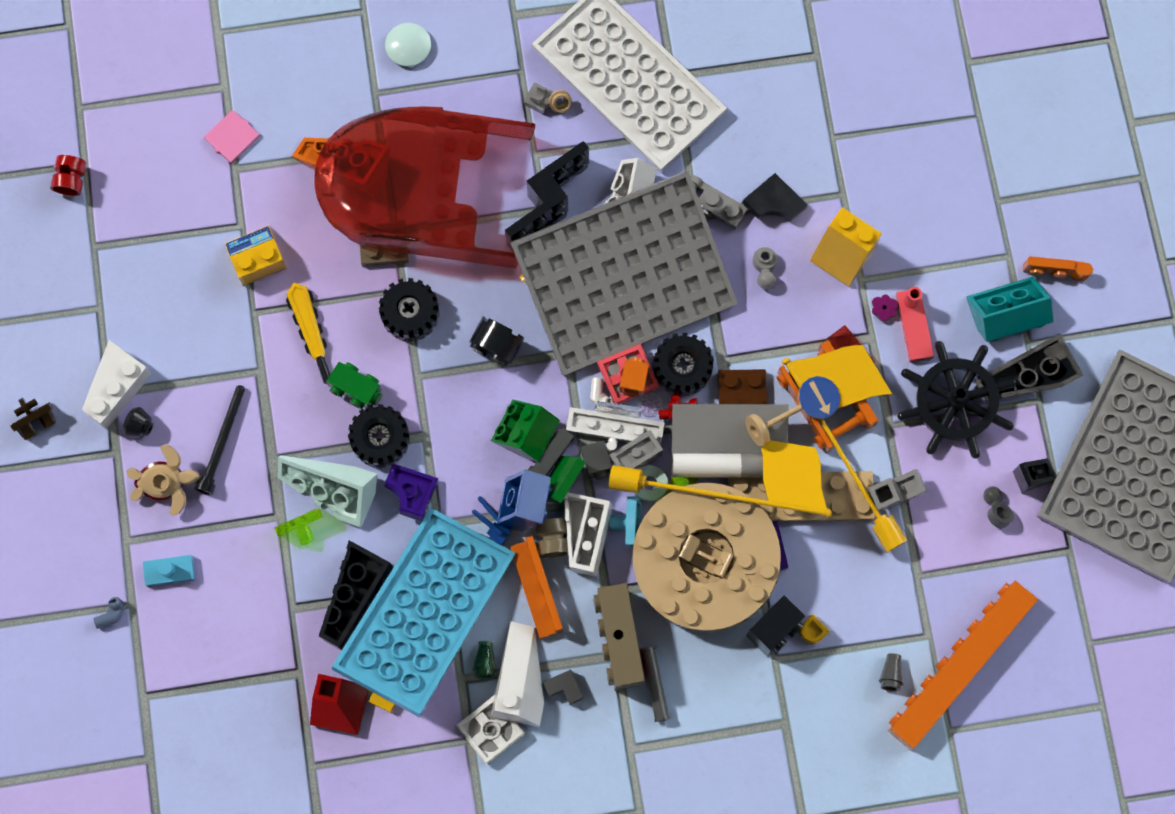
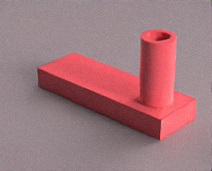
[896,287,934,362]

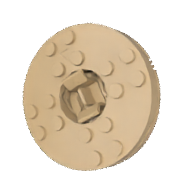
[633,483,781,632]

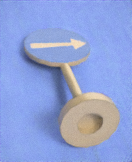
[745,376,840,447]

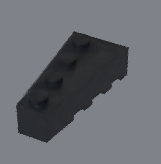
[319,540,394,651]

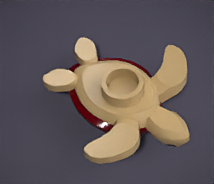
[126,444,200,516]

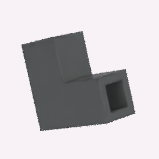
[543,669,584,705]

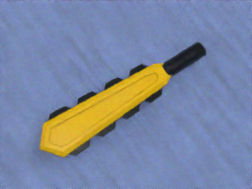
[286,283,330,384]

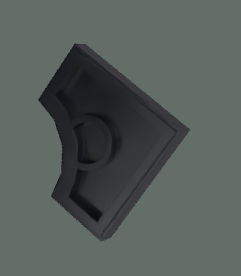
[742,173,808,222]

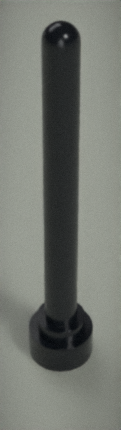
[194,385,245,495]

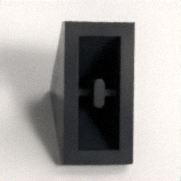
[1013,458,1056,493]

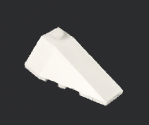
[491,621,544,727]

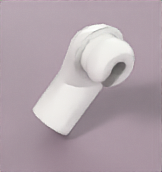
[590,377,614,411]

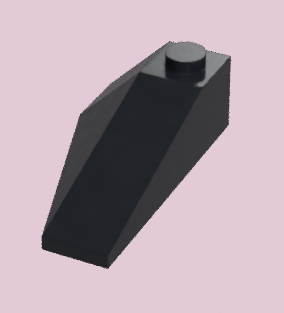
[974,333,1083,401]

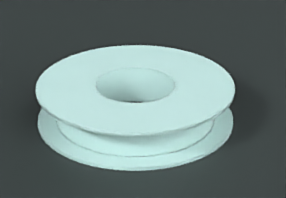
[634,465,668,502]

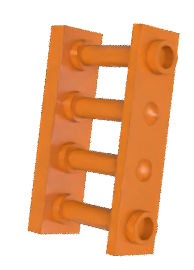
[777,340,879,453]

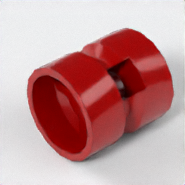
[50,155,87,196]

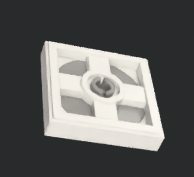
[456,695,525,765]

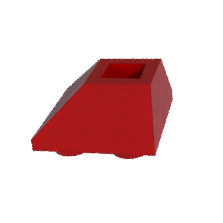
[310,674,369,735]

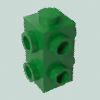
[326,362,383,409]

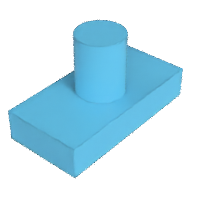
[610,496,642,549]
[143,555,195,587]

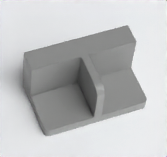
[609,430,663,469]

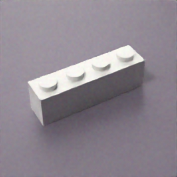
[605,158,657,204]

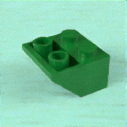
[491,399,560,462]

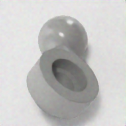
[753,247,777,290]

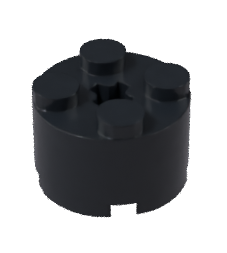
[469,316,525,367]

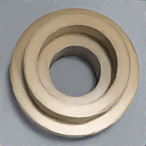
[548,90,572,113]

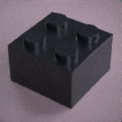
[746,595,805,656]

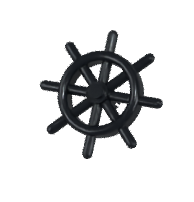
[897,341,1017,459]

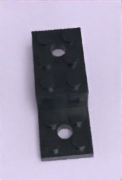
[505,141,589,251]

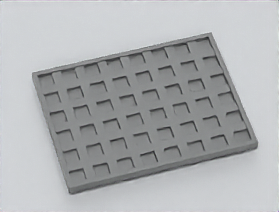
[510,171,738,376]

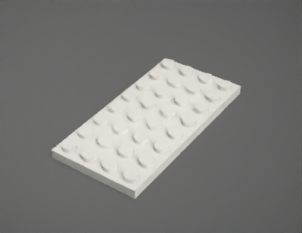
[532,0,727,172]

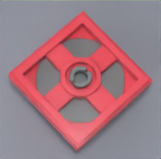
[597,344,660,406]

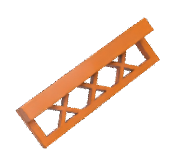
[510,536,563,640]

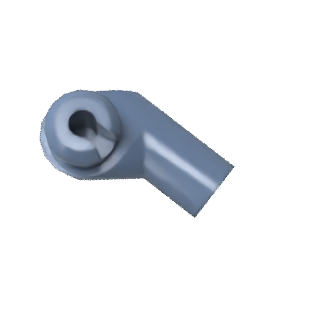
[93,597,125,629]

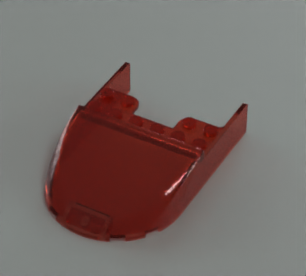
[314,106,536,268]

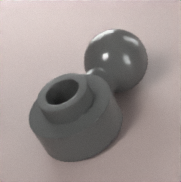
[983,486,1014,528]

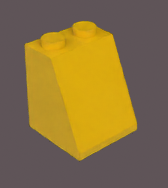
[810,207,882,287]

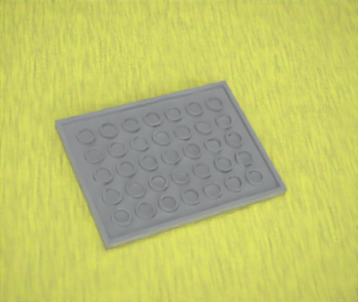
[1036,349,1175,584]

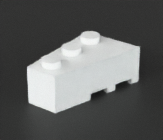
[564,492,613,577]

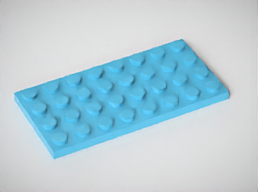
[332,508,516,717]

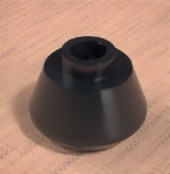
[122,407,153,438]

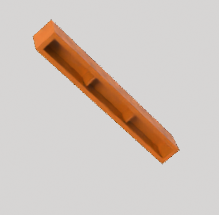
[888,580,1038,750]

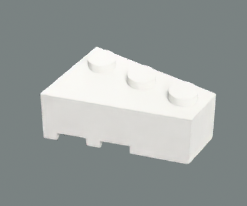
[82,340,152,430]

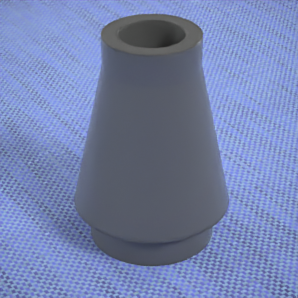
[879,653,903,692]

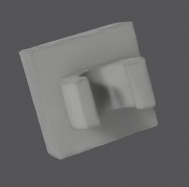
[523,82,553,115]

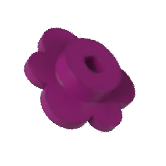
[872,294,898,321]

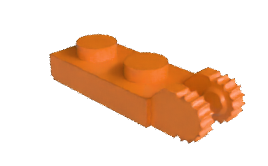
[1023,256,1094,281]

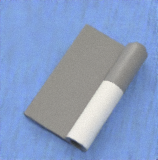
[672,404,789,478]

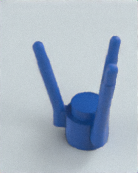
[472,496,512,546]

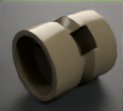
[536,518,568,558]

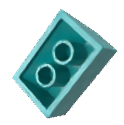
[966,277,1054,342]

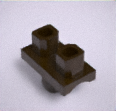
[10,397,56,440]

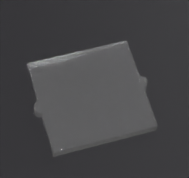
[594,401,641,418]

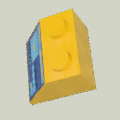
[225,225,287,286]

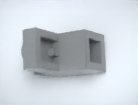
[868,469,927,510]

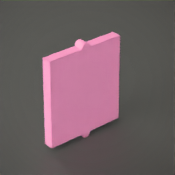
[204,110,260,163]

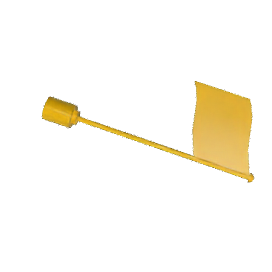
[782,345,908,553]
[609,440,832,518]

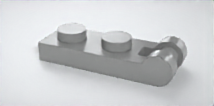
[691,175,748,230]

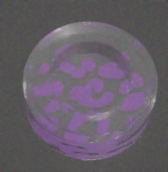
[638,393,662,418]

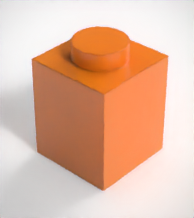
[620,357,649,397]

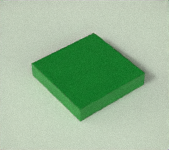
[546,456,586,503]

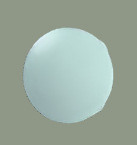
[385,23,431,68]

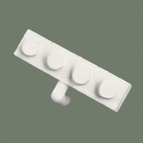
[566,407,665,455]

